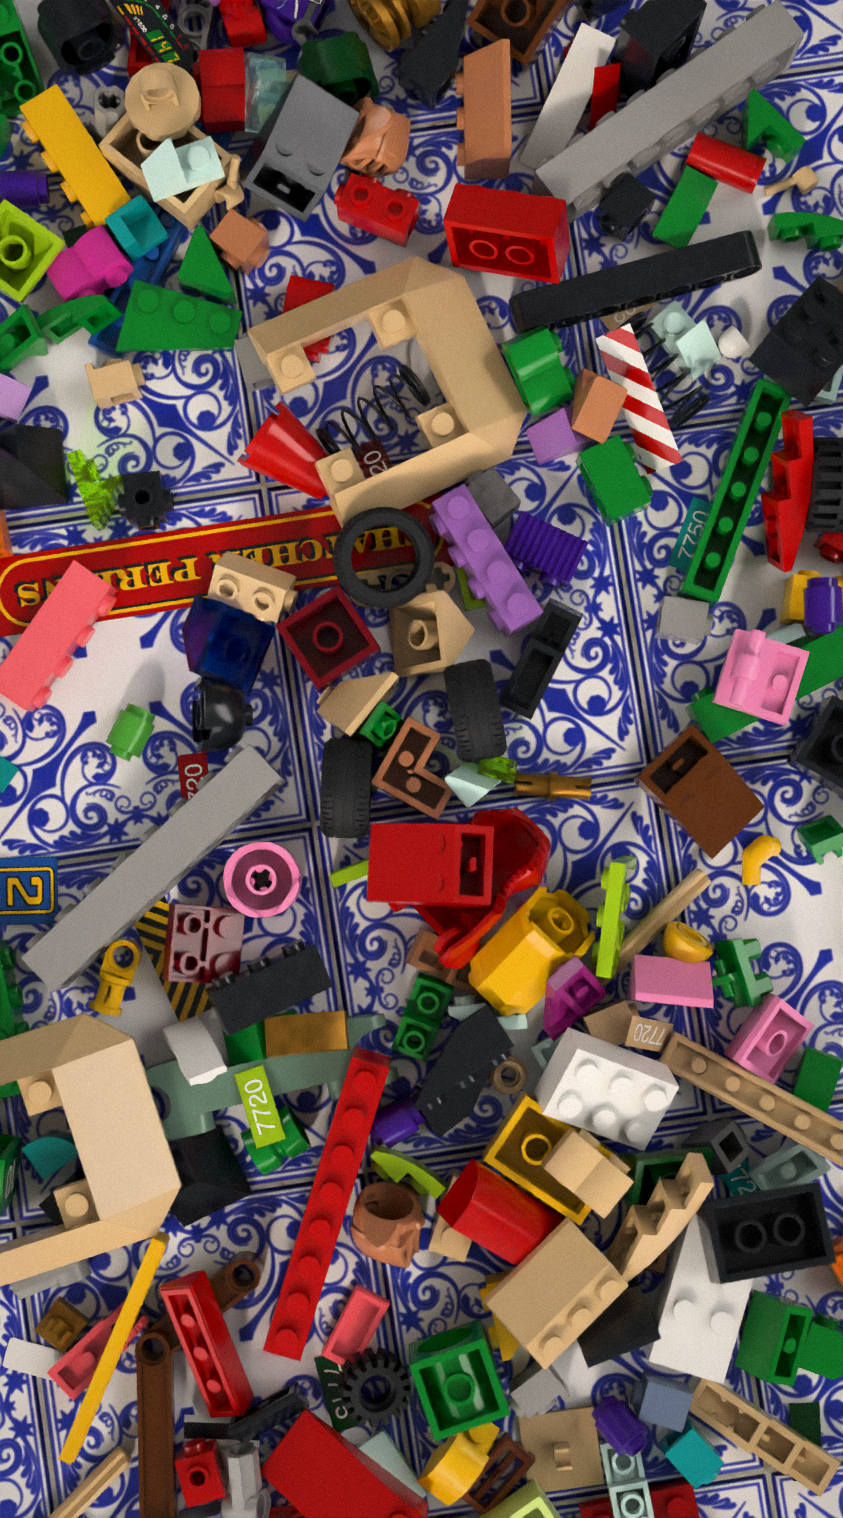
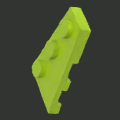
[591,855,637,979]

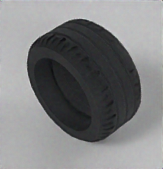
[333,507,435,608]
[443,659,507,762]
[320,738,373,839]

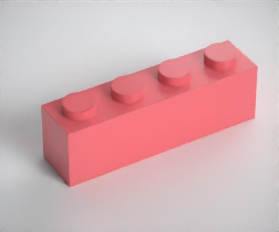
[0,560,117,712]

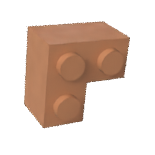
[371,716,453,821]

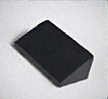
[228,1382,310,1442]

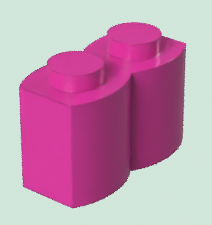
[46,225,134,302]

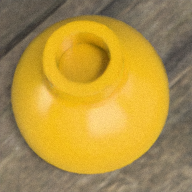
[663,921,713,963]

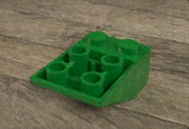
[0,0,45,118]

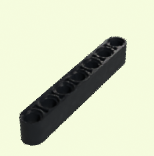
[508,230,762,335]

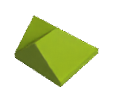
[0,199,66,304]

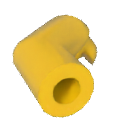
[742,835,781,885]

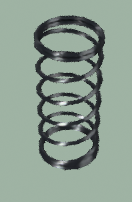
[617,311,712,428]
[315,364,431,455]

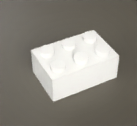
[534,1027,679,1151]

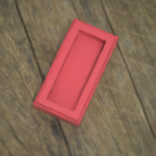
[321,1283,390,1367]

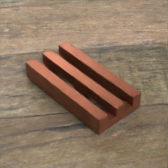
[461,1432,535,1515]

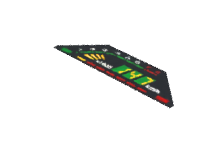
[109,0,194,74]

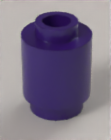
[0,169,50,209]
[803,577,843,634]
[370,1095,426,1149]
[592,1395,648,1457]

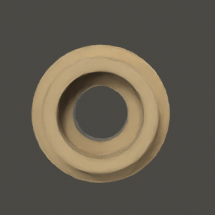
[489,1056,527,1094]

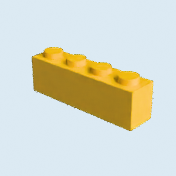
[19,84,132,236]

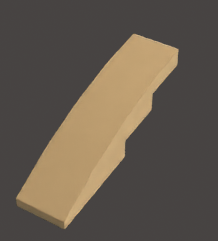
[606,1152,715,1283]
[689,1378,841,1497]

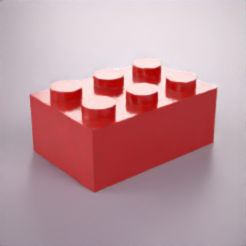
[443,183,570,284]

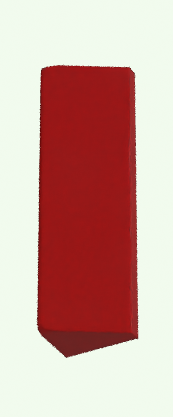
[159,1270,254,1418]

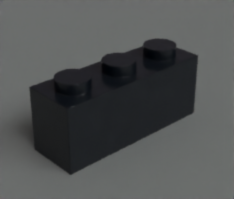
[205,939,333,1036]

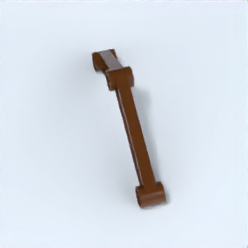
[135,1251,264,1518]

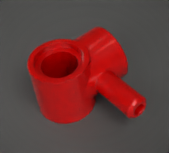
[218,0,268,49]

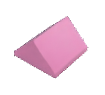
[626,954,714,1008]
[723,993,814,1084]

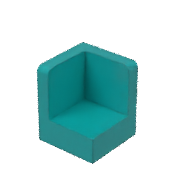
[104,194,169,261]

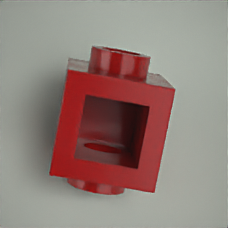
[174,1438,227,1508]

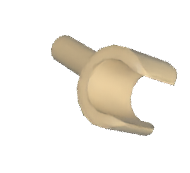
[214,154,244,210]
[764,166,819,197]

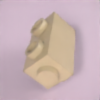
[207,551,298,623]

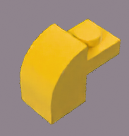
[417,1422,500,1506]

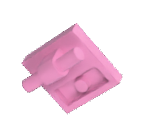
[712,629,810,726]

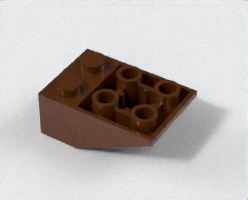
[632,724,765,859]

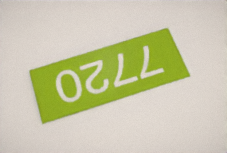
[234,1065,286,1149]

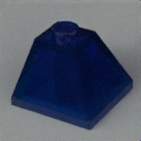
[182,595,276,697]

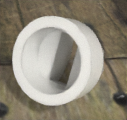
[718,325,750,359]

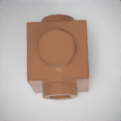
[209,208,270,275]

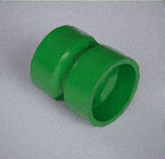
[240,1105,312,1175]

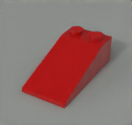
[260,1407,428,1518]

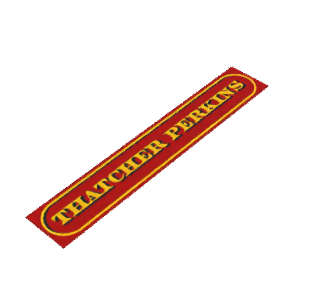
[0,491,455,637]

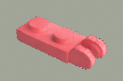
[47,1299,151,1401]

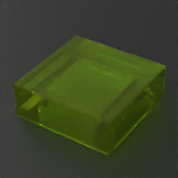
[477,756,517,784]

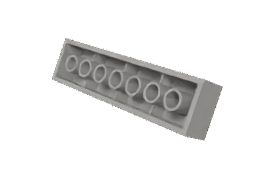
[531,0,805,225]
[21,744,287,992]

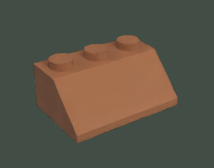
[456,39,512,179]

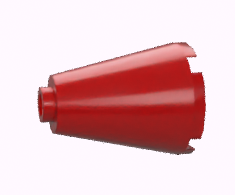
[237,401,330,500]

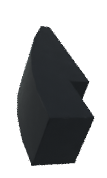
[499,597,583,720]

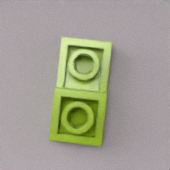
[370,1145,446,1200]

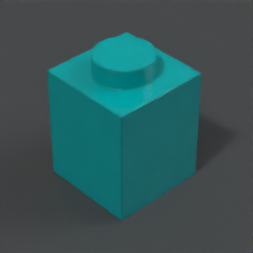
[659,1417,724,1490]

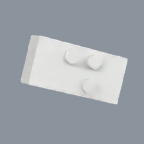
[643,1214,754,1384]

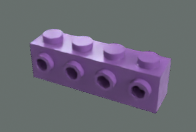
[428,484,543,639]

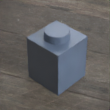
[630,1370,693,1432]

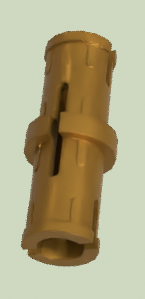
[514,771,592,801]

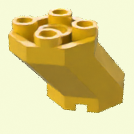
[468,886,595,1016]

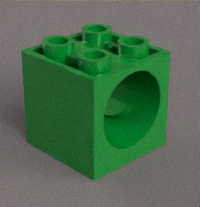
[409,1318,510,1442]

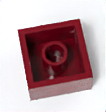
[275,584,381,693]

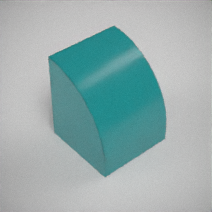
[22,1131,78,1180]

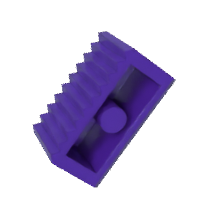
[504,511,588,589]

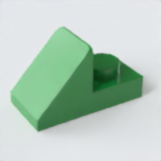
[741,88,806,164]
[0,304,48,375]

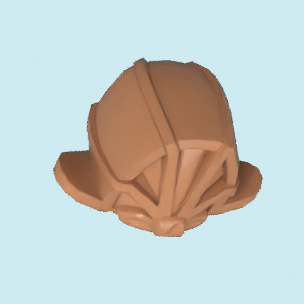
[339,97,410,178]
[350,1181,425,1268]

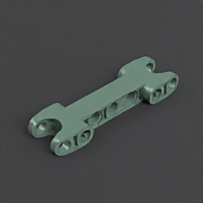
[145,1013,399,1140]

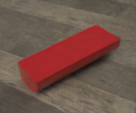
[435,1158,581,1266]

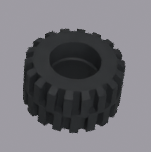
[804,437,843,533]

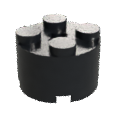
[37,0,125,76]

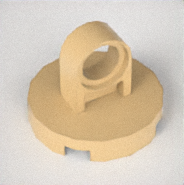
[124,63,202,142]

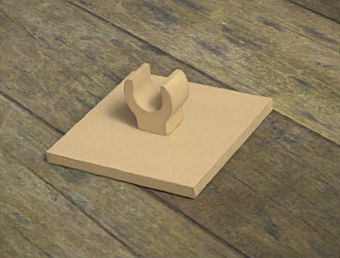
[518,1405,604,1492]

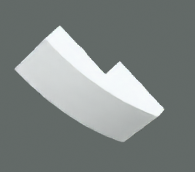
[162,1015,227,1086]

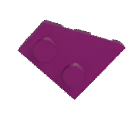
[543,955,608,1041]

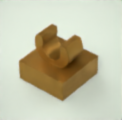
[34,1296,90,1354]

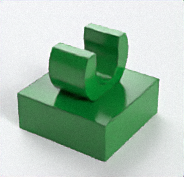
[796,814,843,865]

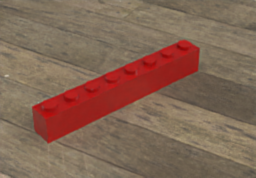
[263,1046,391,1361]

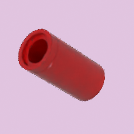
[684,131,767,195]

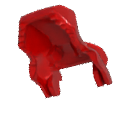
[388,808,551,969]

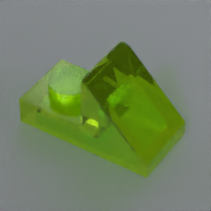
[67,449,124,531]

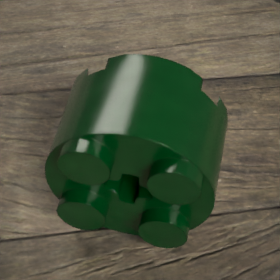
[297,31,379,106]

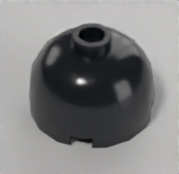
[192,677,253,752]

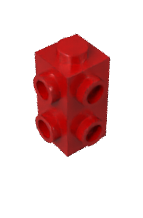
[333,172,420,248]

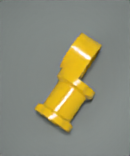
[88,939,142,1017]

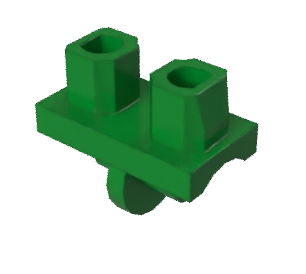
[711,937,774,1008]

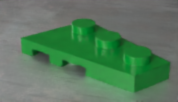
[115,279,243,354]

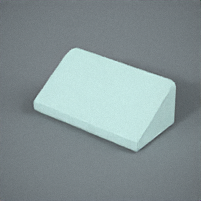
[444,762,507,808]

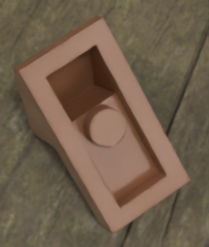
[571,368,628,444]

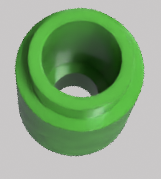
[105,703,155,761]

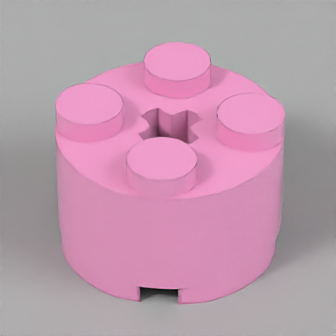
[223,841,302,918]

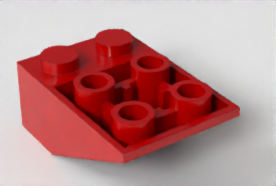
[366,824,494,909]

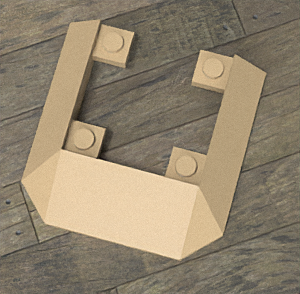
[247,256,527,528]
[0,1013,182,1287]

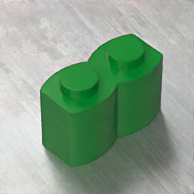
[501,325,575,416]

